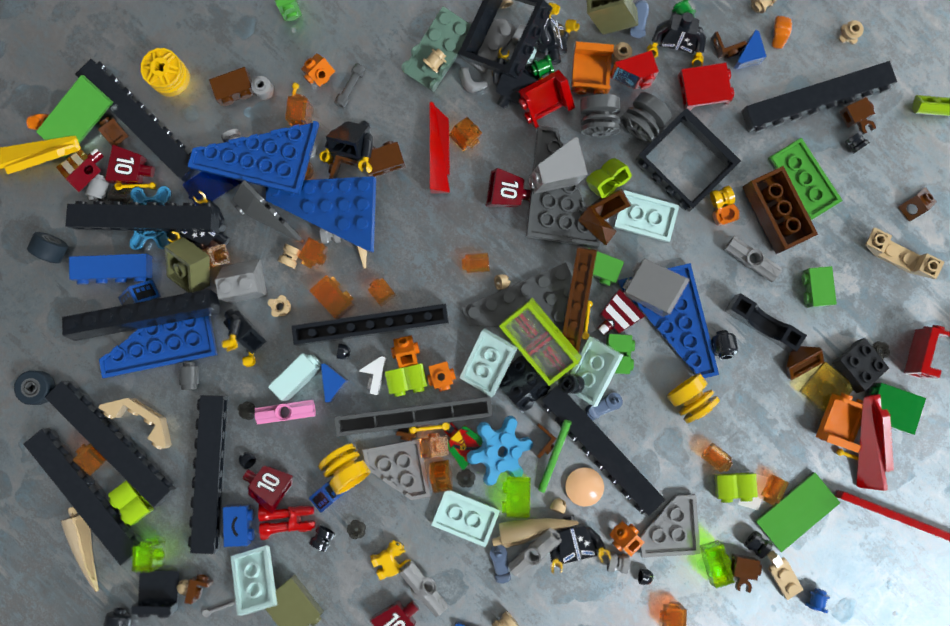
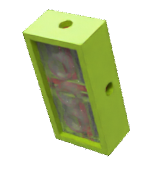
[499,298,582,386]

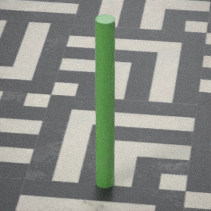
[538,419,572,493]

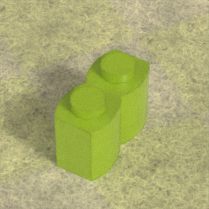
[586,158,632,198]
[385,363,428,397]
[714,472,758,503]
[108,480,154,526]

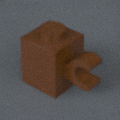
[840,97,876,135]
[729,554,762,593]

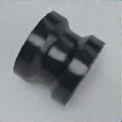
[845,131,870,154]

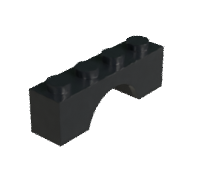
[725,293,807,352]

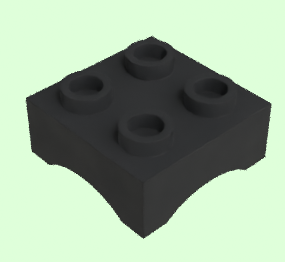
[832,338,889,394]

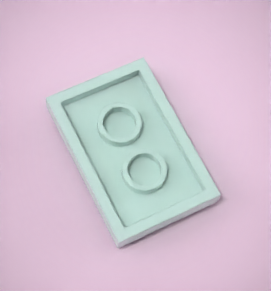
[614,190,680,243]
[459,328,518,397]
[569,336,624,407]
[432,488,500,547]
[231,546,277,616]

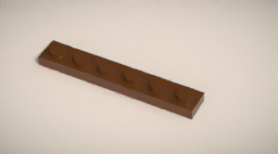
[562,246,597,353]

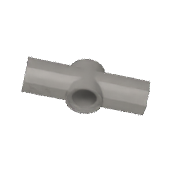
[724,236,782,282]
[508,528,562,578]
[399,560,448,617]

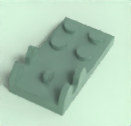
[401,6,471,92]

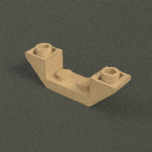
[865,227,945,279]
[98,398,172,450]

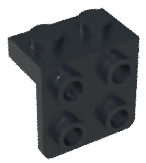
[499,356,551,413]
[131,569,180,618]

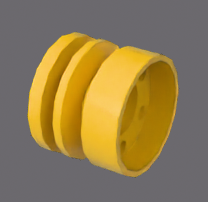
[141,48,190,97]
[667,373,720,423]
[318,443,371,495]

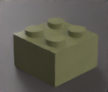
[164,237,210,293]

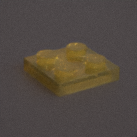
[799,362,853,413]

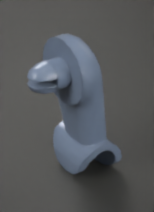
[630,0,649,38]
[585,393,623,420]
[490,545,511,583]

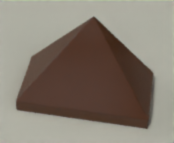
[590,189,631,220]
[578,206,617,245]
[787,346,824,381]

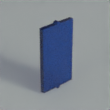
[182,171,243,206]

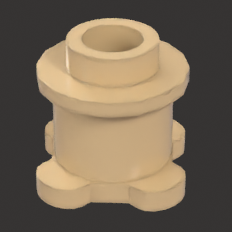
[751,0,777,14]
[839,20,864,44]
[611,42,632,64]
[423,48,447,73]
[268,295,291,317]

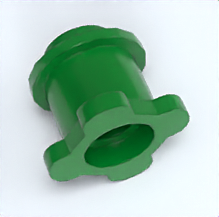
[672,0,696,17]
[530,55,555,79]

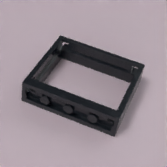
[458,0,553,80]
[636,108,741,212]

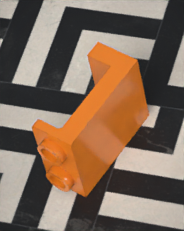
[571,41,614,95]
[815,393,863,453]

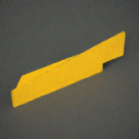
[0,136,81,175]

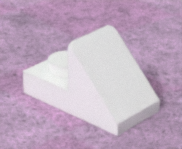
[359,356,387,395]

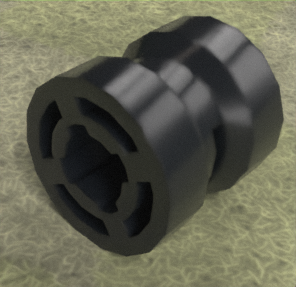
[558,374,585,394]
[309,525,335,552]
[744,531,773,559]

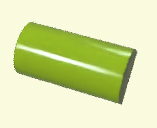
[912,95,950,116]

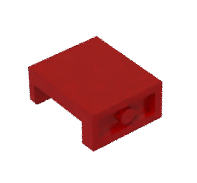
[678,62,734,110]
[518,70,575,129]
[904,325,950,379]

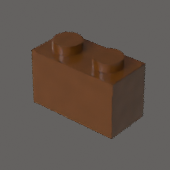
[209,67,255,106]
[362,141,405,177]

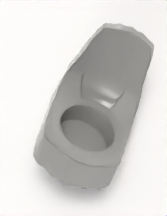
[459,67,488,93]

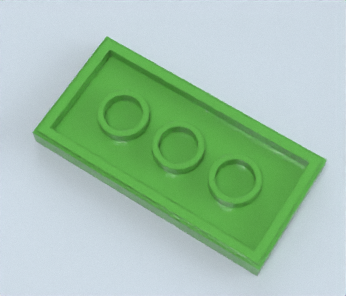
[36,75,113,158]
[768,137,843,220]
[755,472,840,553]

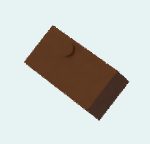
[742,166,818,254]

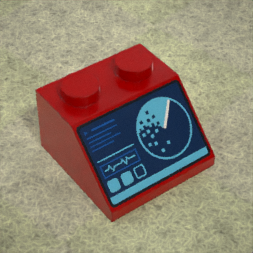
[610,50,659,90]

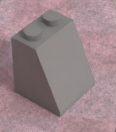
[528,137,588,194]
[215,259,267,303]
[622,259,689,317]

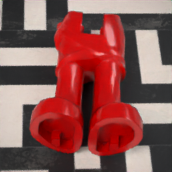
[258,504,316,540]

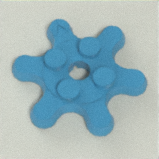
[129,186,172,250]
[467,416,533,486]

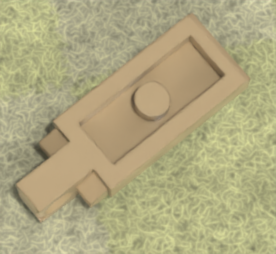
[767,550,803,601]

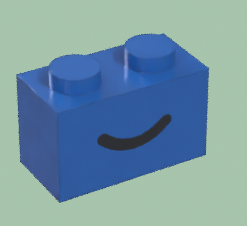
[223,504,255,547]

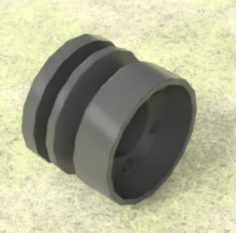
[620,92,672,143]
[580,94,621,137]

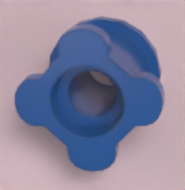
[805,588,830,613]

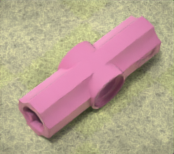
[254,400,316,425]

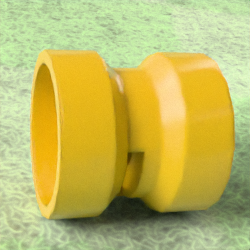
[710,185,735,210]

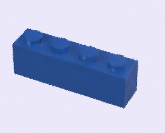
[69,254,153,285]

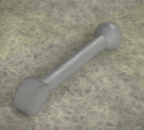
[202,599,236,617]

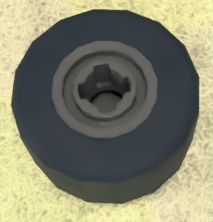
[27,232,68,263]
[14,370,55,405]

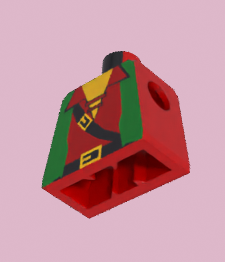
[443,422,482,470]

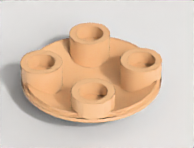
[565,467,604,506]

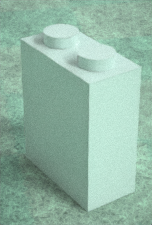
[268,353,321,401]

